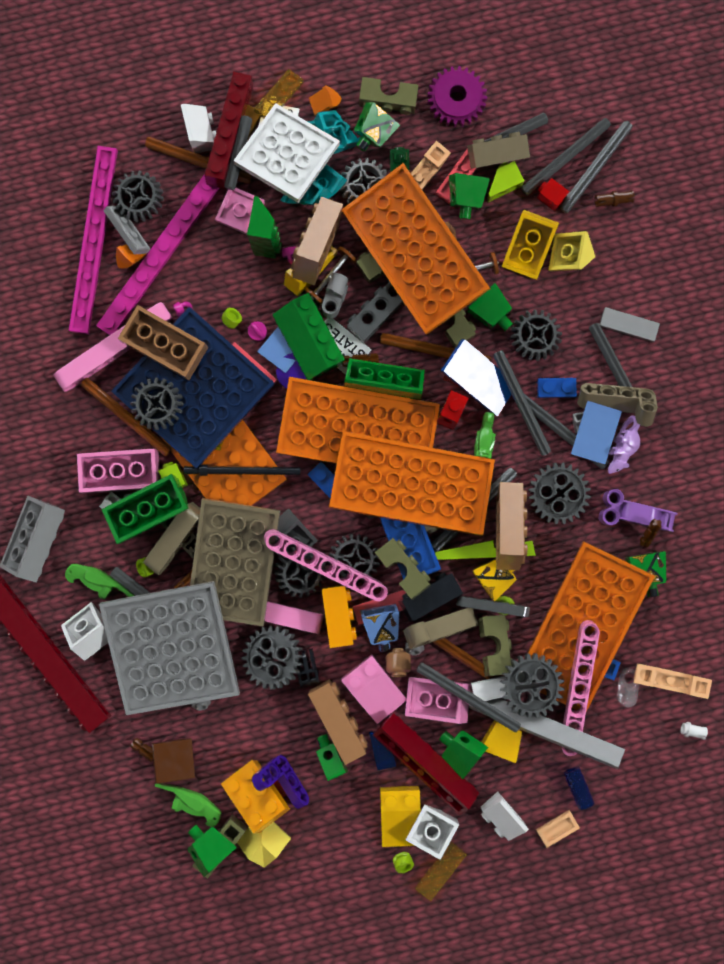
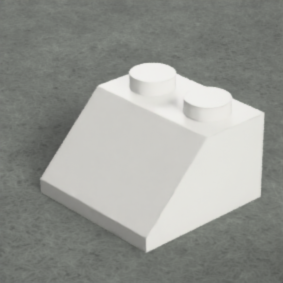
[181,104,216,154]
[61,602,108,661]
[481,791,529,841]
[406,804,459,860]

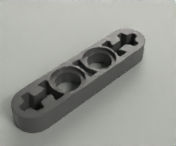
[456,596,530,617]

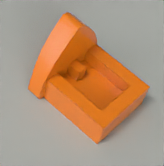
[309,85,342,116]
[116,244,147,269]

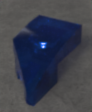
[369,731,396,771]

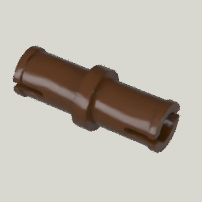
[594,190,635,207]

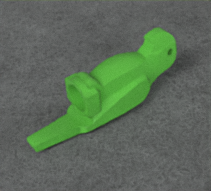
[474,412,496,459]
[65,564,135,600]
[155,783,222,827]

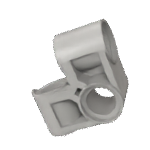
[322,273,348,319]

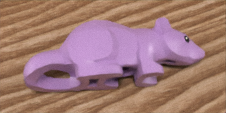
[608,415,640,474]

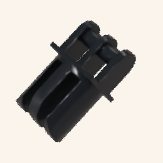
[297,648,320,688]

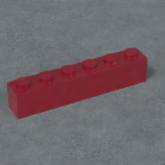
[205,71,253,189]
[373,713,480,816]

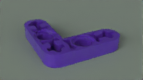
[252,755,309,809]

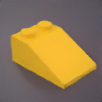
[502,210,559,280]
[380,786,421,847]

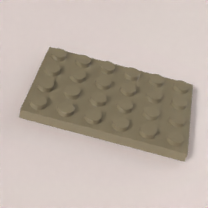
[190,498,281,626]

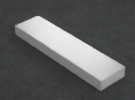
[471,669,549,701]

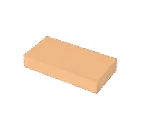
[536,810,580,848]

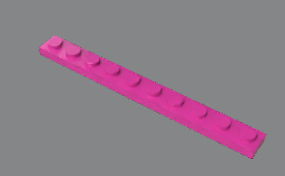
[69,146,118,335]
[96,174,219,335]

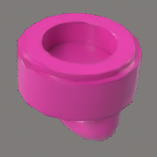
[282,246,296,265]
[172,301,192,317]
[248,321,267,341]

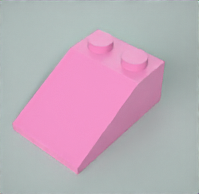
[341,654,407,724]
[405,677,471,724]

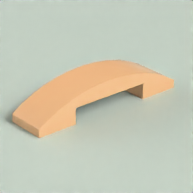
[411,141,451,190]
[633,663,712,699]

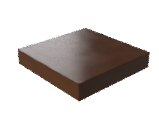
[152,738,195,784]

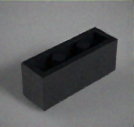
[398,572,463,622]

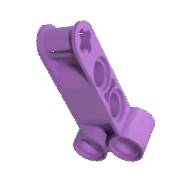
[599,489,678,532]

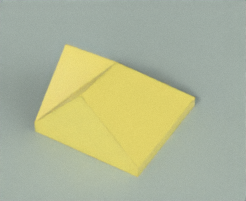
[548,231,595,271]
[237,822,291,868]

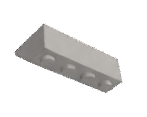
[0,496,65,583]

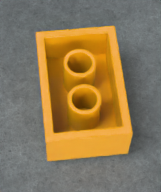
[322,585,357,648]
[221,760,290,833]

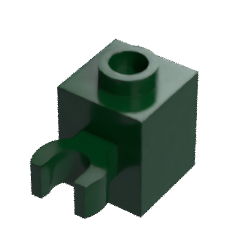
[390,147,409,172]

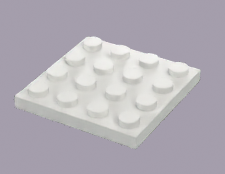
[234,103,340,203]

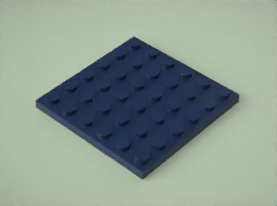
[111,307,275,469]

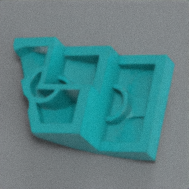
[307,110,360,154]
[281,164,347,205]

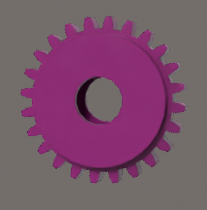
[427,66,487,128]

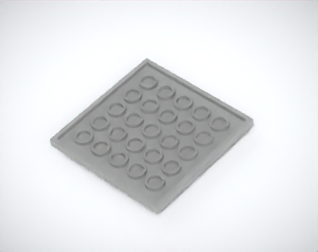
[99,581,240,715]

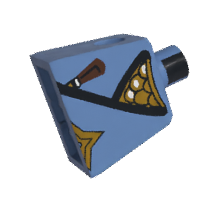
[360,604,399,652]

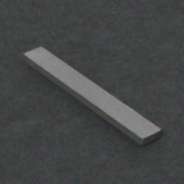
[469,698,625,769]

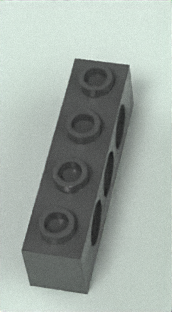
[347,280,404,344]

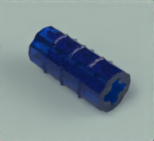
[564,766,595,810]

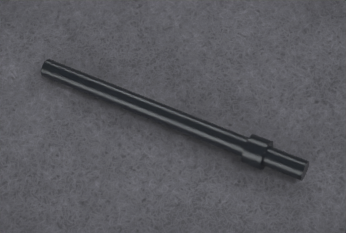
[184,465,300,476]

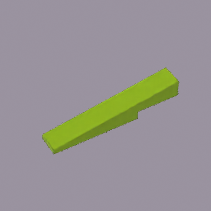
[435,541,536,560]

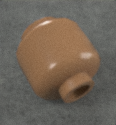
[386,648,411,677]

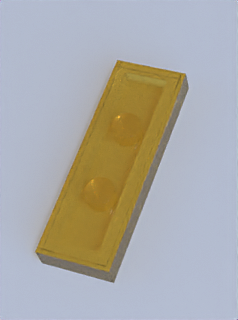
[254,69,303,118]
[415,841,467,901]

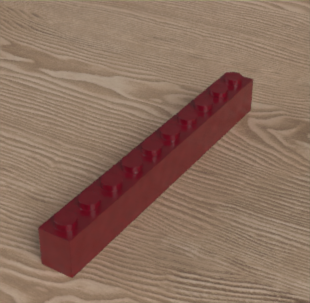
[0,575,111,733]

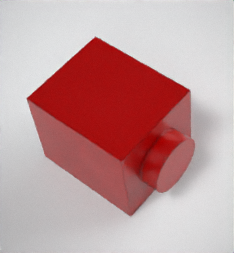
[537,178,570,211]

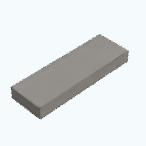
[104,206,150,254]
[600,307,660,342]

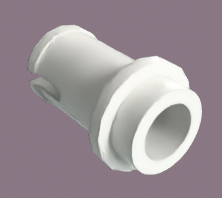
[681,722,708,740]

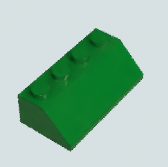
[247,196,282,259]
[272,293,345,380]
[345,358,425,399]
[102,474,188,544]

